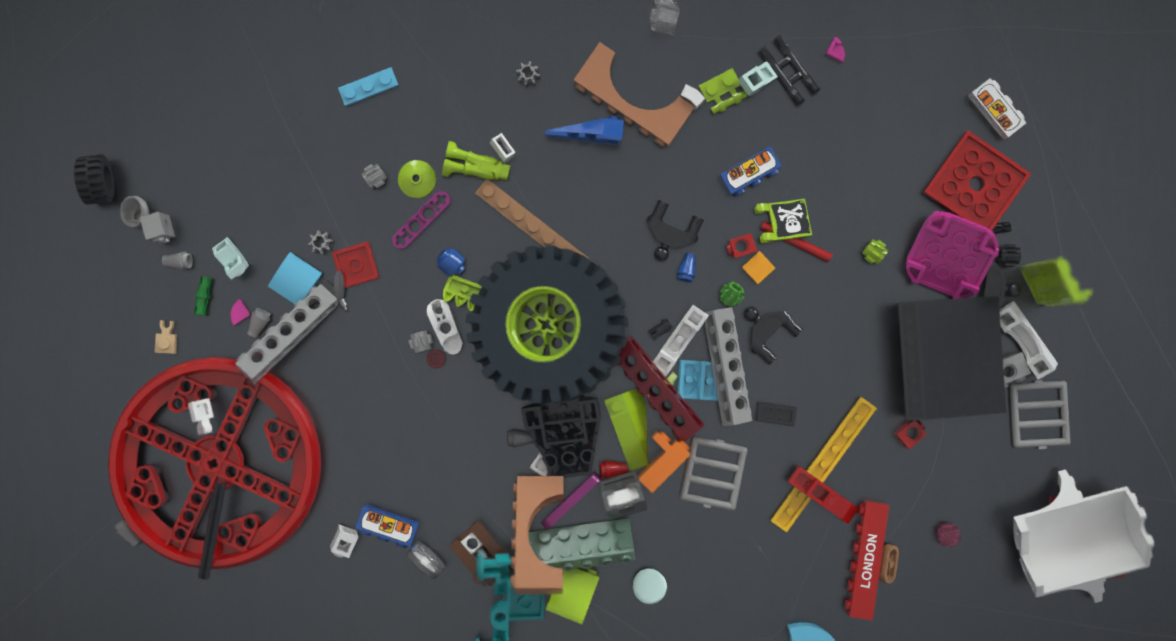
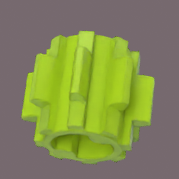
[862,239,888,264]

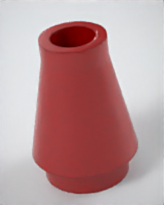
[599,460,628,479]

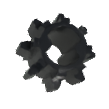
[998,244,1021,267]

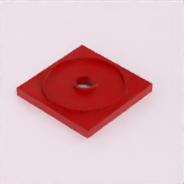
[923,130,1031,231]

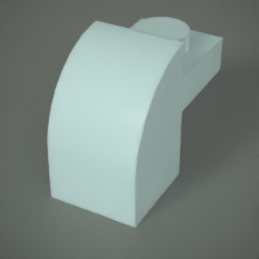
[738,61,778,97]
[212,237,249,280]

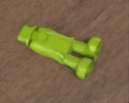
[441,141,510,180]

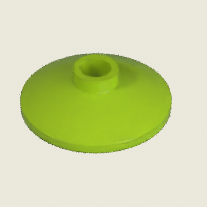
[398,160,436,198]

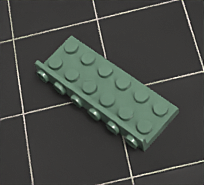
[528,518,635,571]

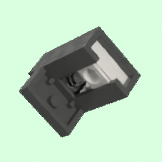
[599,471,647,521]

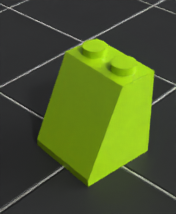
[546,567,600,624]

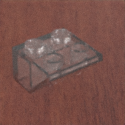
[649,0,680,36]

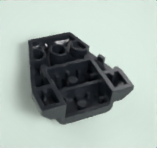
[521,395,601,478]

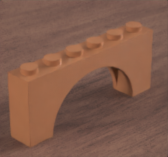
[574,42,695,147]
[511,476,564,594]

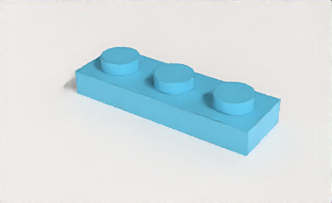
[338,67,399,107]

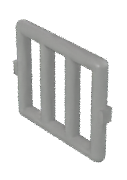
[1009,380,1071,449]
[679,437,748,511]

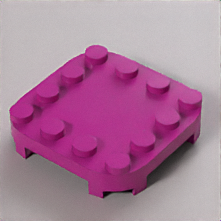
[906,211,999,299]

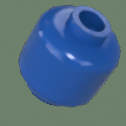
[436,248,465,276]

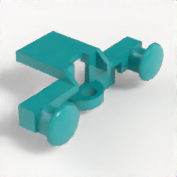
[474,553,545,641]

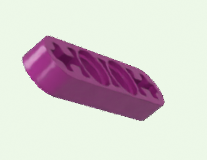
[392,191,451,249]
[541,472,601,530]

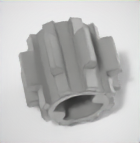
[516,61,540,86]
[362,164,387,189]
[308,230,333,255]
[408,330,433,353]

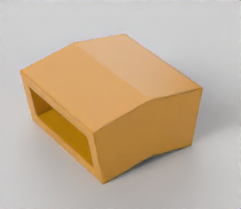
[742,251,775,284]

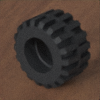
[74,154,115,205]

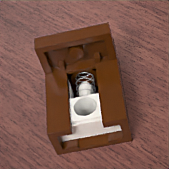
[449,519,512,587]

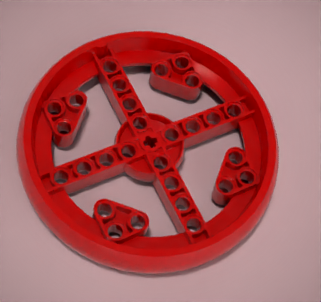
[108,357,321,570]

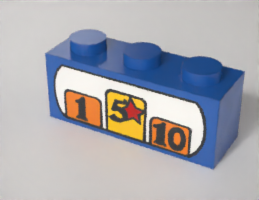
[719,146,782,196]
[356,504,420,548]

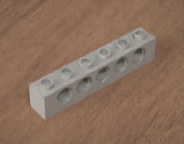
[235,284,338,385]
[704,307,752,426]

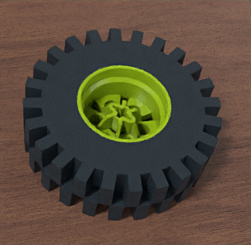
[466,245,628,403]

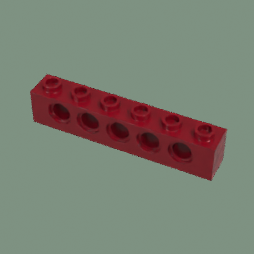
[618,336,705,442]

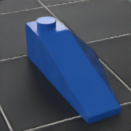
[545,116,624,146]

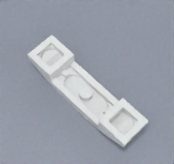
[653,305,709,377]

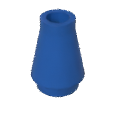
[676,253,696,282]

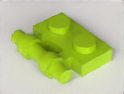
[698,68,747,115]

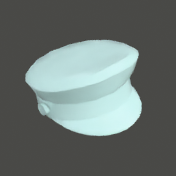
[633,568,667,604]

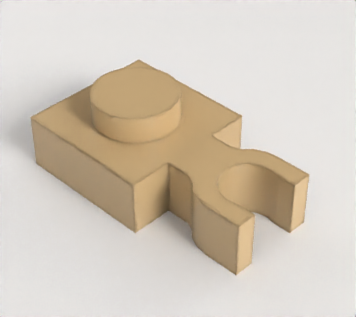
[155,320,177,354]

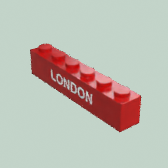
[844,500,889,620]

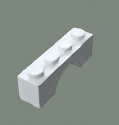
[999,301,1058,380]

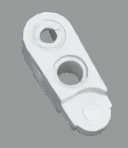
[426,299,463,354]

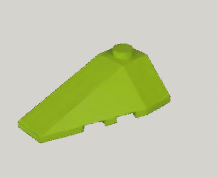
[604,388,648,472]

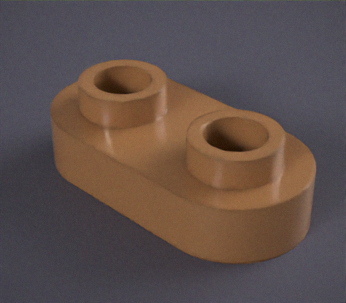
[879,544,899,584]

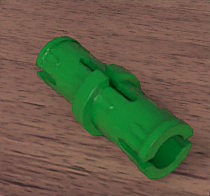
[193,276,213,316]

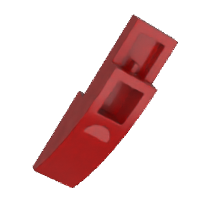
[787,466,859,524]

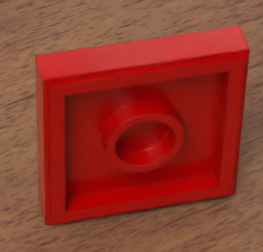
[331,242,380,289]

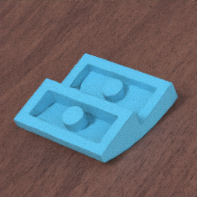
[268,252,322,304]
[677,360,718,401]

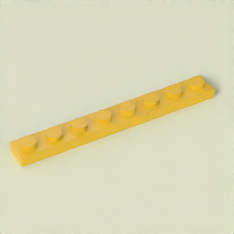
[770,397,877,533]

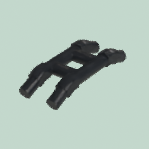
[759,35,820,105]

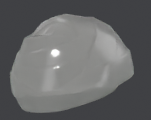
[120,196,149,227]

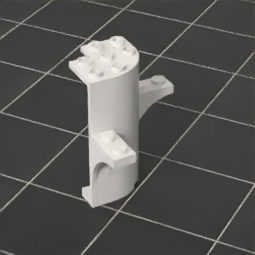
[1014,469,1154,603]

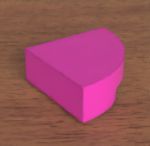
[825,37,845,63]
[231,299,251,326]

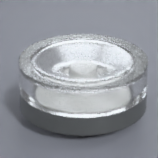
[407,541,445,579]

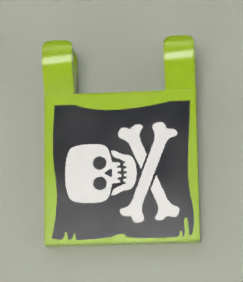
[754,199,812,244]

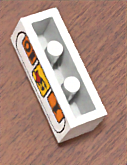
[967,78,1026,140]

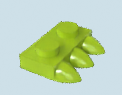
[443,275,482,312]

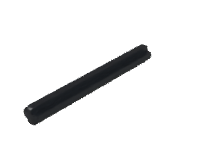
[198,483,226,580]

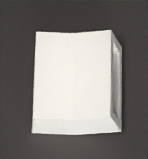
[680,84,705,110]
[490,133,516,164]

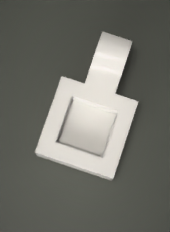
[188,398,213,435]

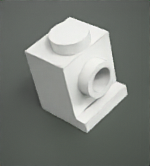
[330,524,358,558]

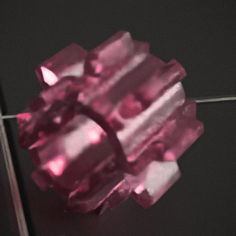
[937,523,961,548]

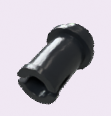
[648,318,673,341]

